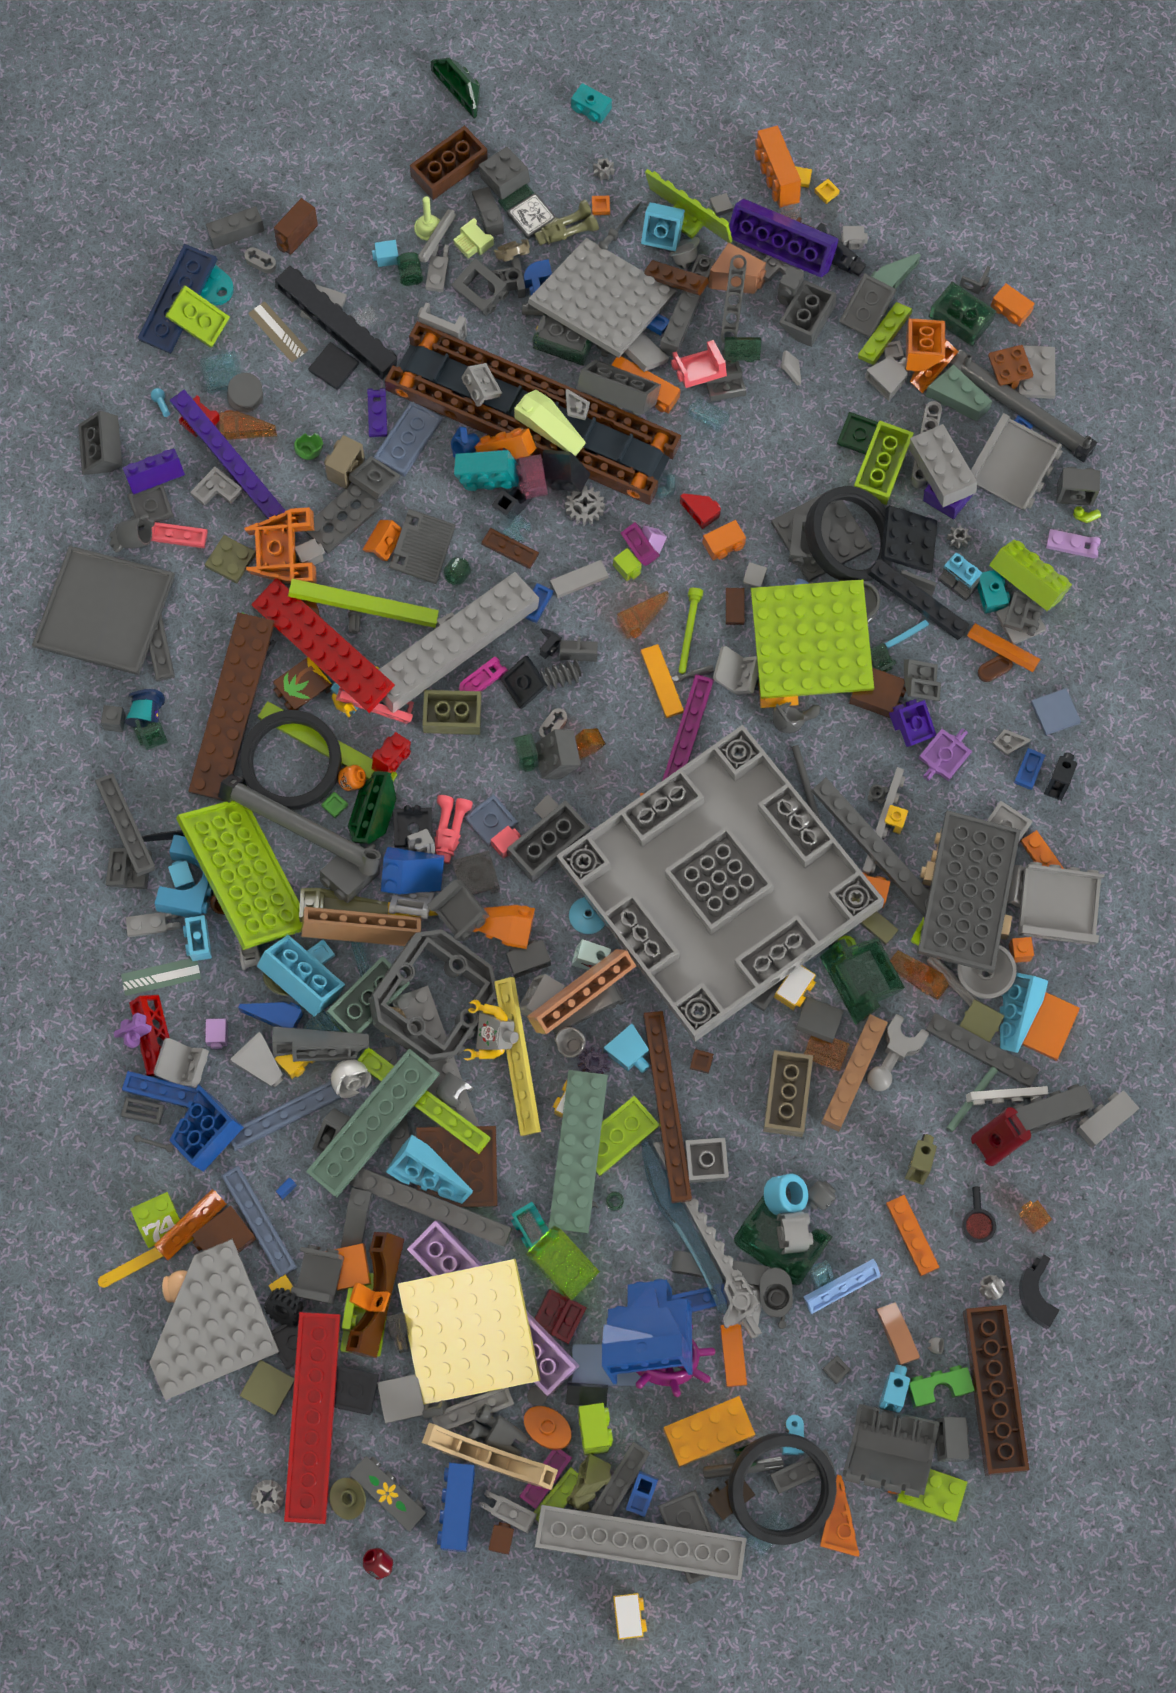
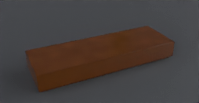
[481,528,539,569]

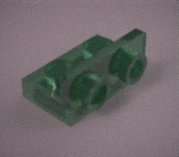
[722,337,762,362]
[134,719,168,750]

